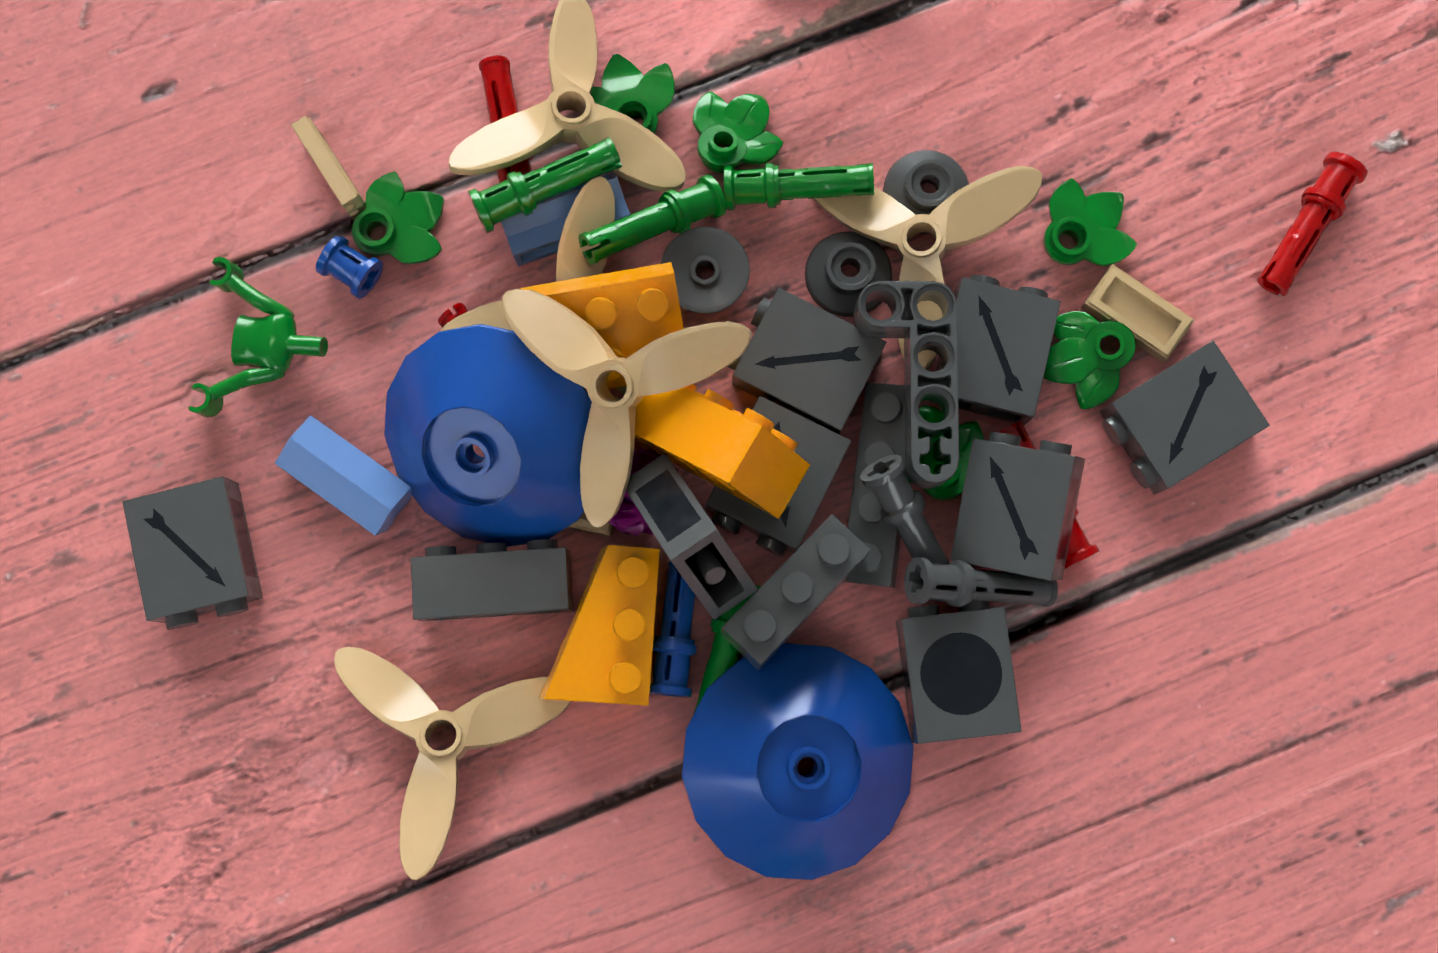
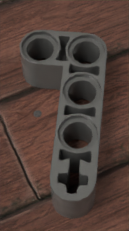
[853,281,959,489]

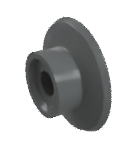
[883,150,969,234]
[661,227,750,314]
[805,232,892,317]

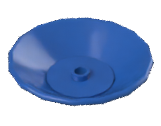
[384,324,592,547]
[682,643,914,880]

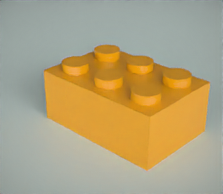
[520,262,684,390]
[635,384,810,519]

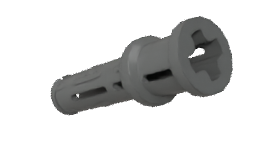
[860,454,949,601]
[904,557,1058,607]

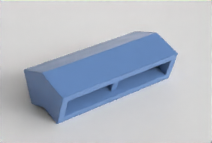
[501,172,630,267]
[275,415,411,536]

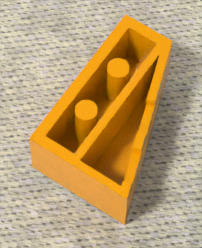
[539,545,660,706]

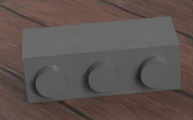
[721,514,871,670]
[411,539,573,621]

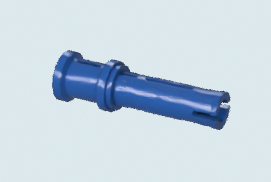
[650,559,697,698]

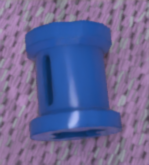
[315,236,383,299]

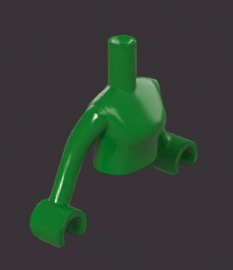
[188,256,328,418]

